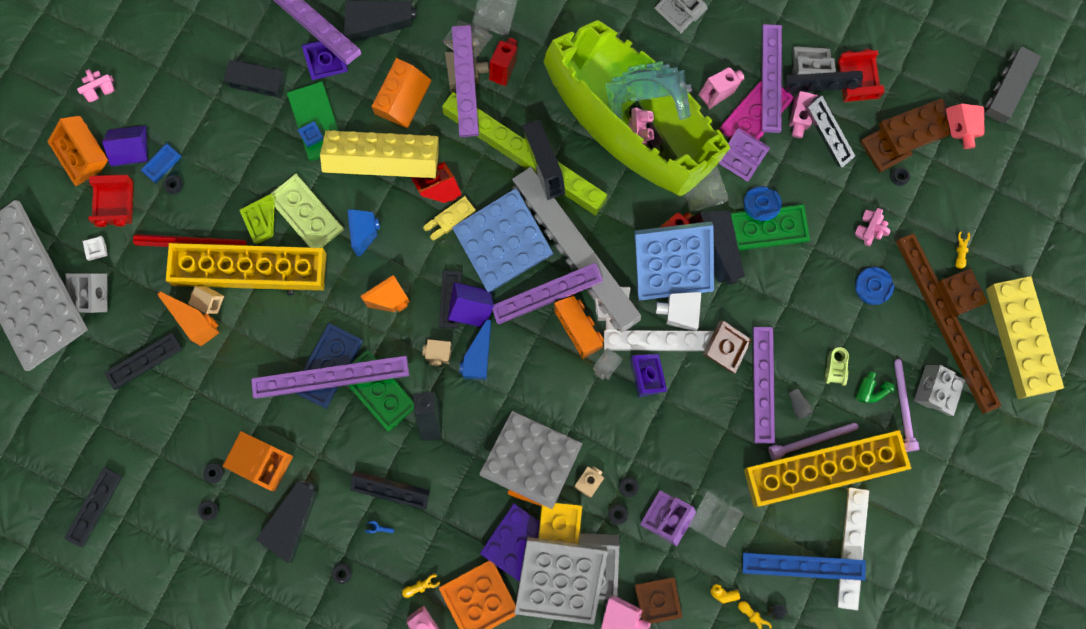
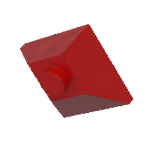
[411,162,462,203]

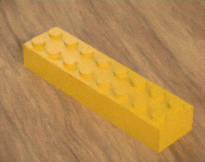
[166,243,327,291]
[744,430,911,508]

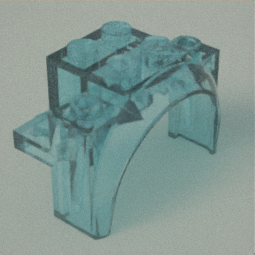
[605,61,692,122]

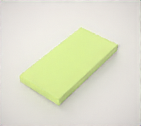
[271,174,344,248]

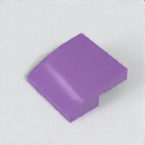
[719,128,770,182]

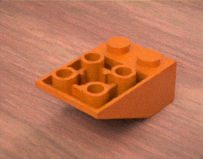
[222,431,293,492]

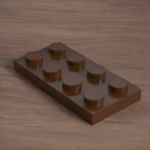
[879,99,951,157]

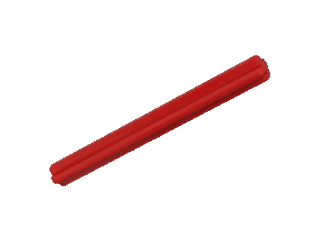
[133,234,247,247]

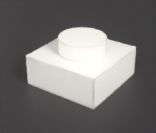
[83,236,108,261]

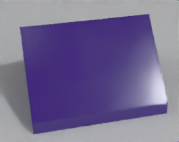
[302,41,348,80]
[102,125,148,166]
[447,282,494,328]
[630,354,667,398]

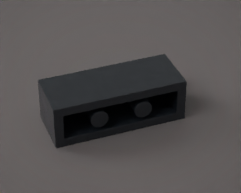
[223,60,287,98]

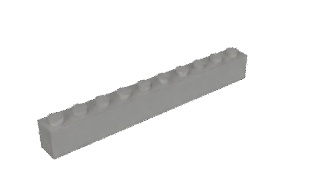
[512,167,641,333]

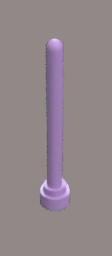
[894,359,920,452]
[768,423,858,461]

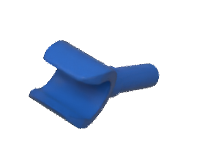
[365,521,394,533]

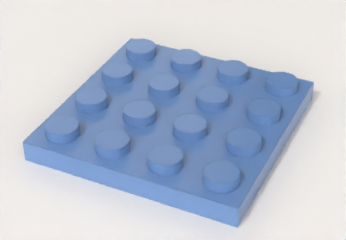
[452,188,554,292]
[634,221,714,301]

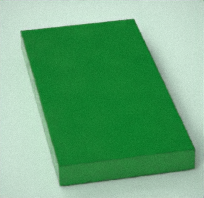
[287,82,339,162]
[731,204,810,250]
[348,349,414,432]

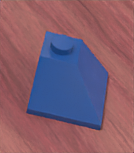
[348,210,380,256]

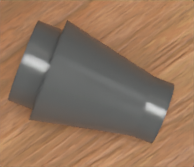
[788,389,813,419]

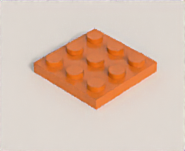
[439,561,517,629]

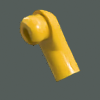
[711,584,740,603]

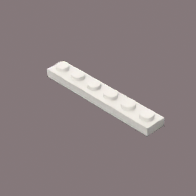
[604,330,714,351]
[836,488,869,610]

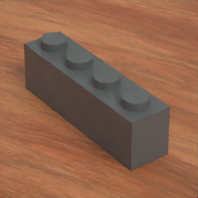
[984,46,1041,124]

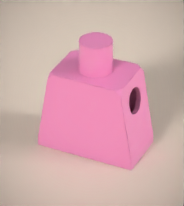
[699,68,744,109]
[789,91,817,138]
[601,596,651,629]
[407,605,439,629]

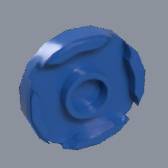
[743,186,782,221]
[855,267,894,305]

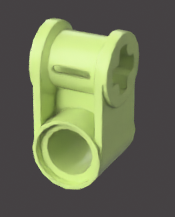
[825,347,849,386]

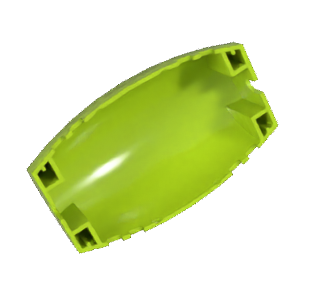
[544,20,731,196]

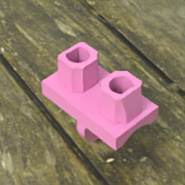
[77,69,115,102]
[627,108,654,145]
[855,208,890,246]

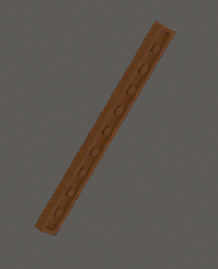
[896,233,1002,414]

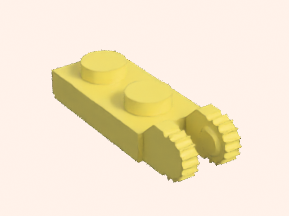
[423,196,476,240]

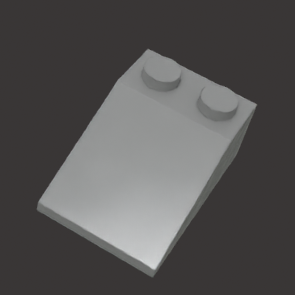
[579,533,619,600]

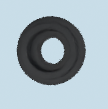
[891,167,910,186]
[164,175,183,194]
[203,464,224,483]
[619,477,639,497]
[198,501,218,521]
[608,505,628,525]
[332,564,352,584]
[768,605,788,620]

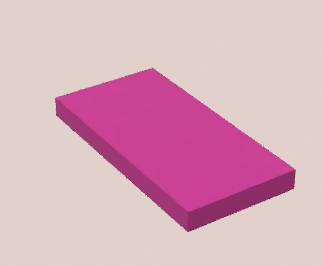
[719,80,795,140]

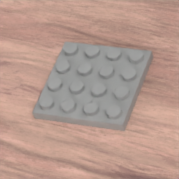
[480,411,582,509]
[515,537,608,624]

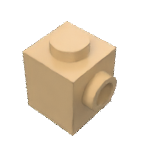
[189,286,224,314]
[423,339,452,366]
[574,466,604,498]

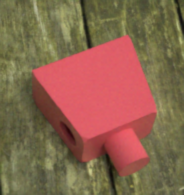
[946,104,984,149]

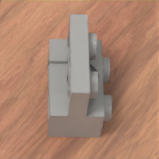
[655,0,708,33]
[792,47,836,75]
[66,274,107,313]
[914,365,965,416]

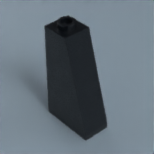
[344,1,416,42]
[522,120,565,200]
[689,211,745,285]
[414,392,441,441]
[256,480,318,563]

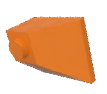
[360,275,410,312]

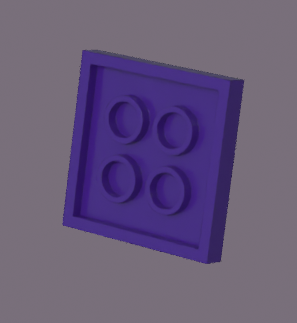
[479,504,540,582]

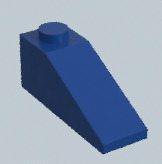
[459,320,491,380]

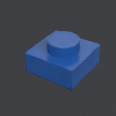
[298,122,324,148]

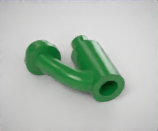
[855,371,895,404]

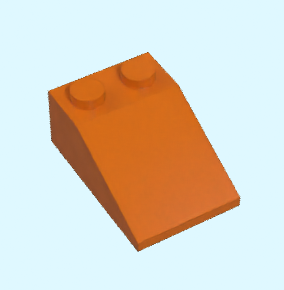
[158,292,220,346]

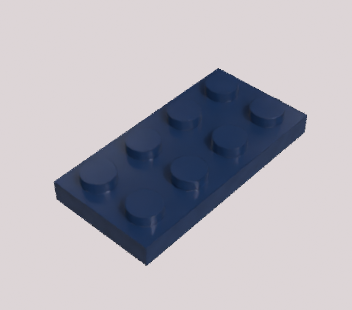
[296,323,363,409]

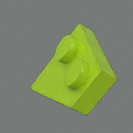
[239,194,275,244]

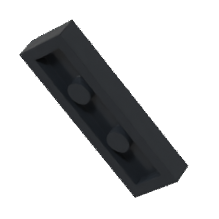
[439,271,462,329]

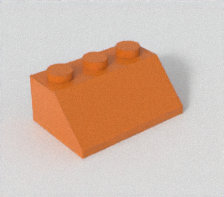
[372,58,432,129]
[47,116,108,186]
[554,296,604,359]

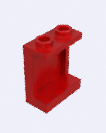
[837,49,885,102]
[88,175,133,227]

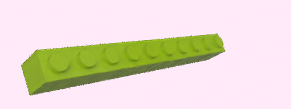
[442,92,607,216]

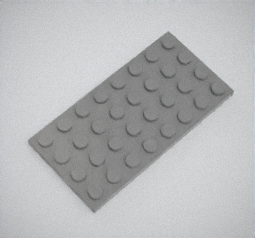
[0,200,88,371]

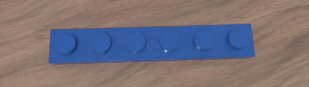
[743,553,866,581]

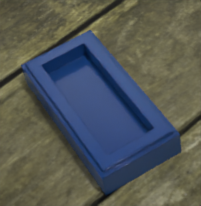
[141,143,181,184]

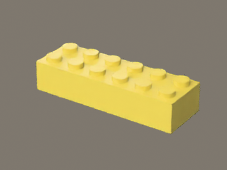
[320,130,439,178]
[986,276,1064,399]

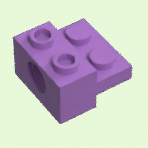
[640,491,696,547]

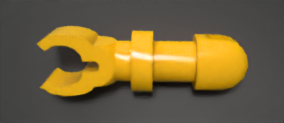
[956,232,970,269]
[402,573,440,598]
[738,601,772,629]

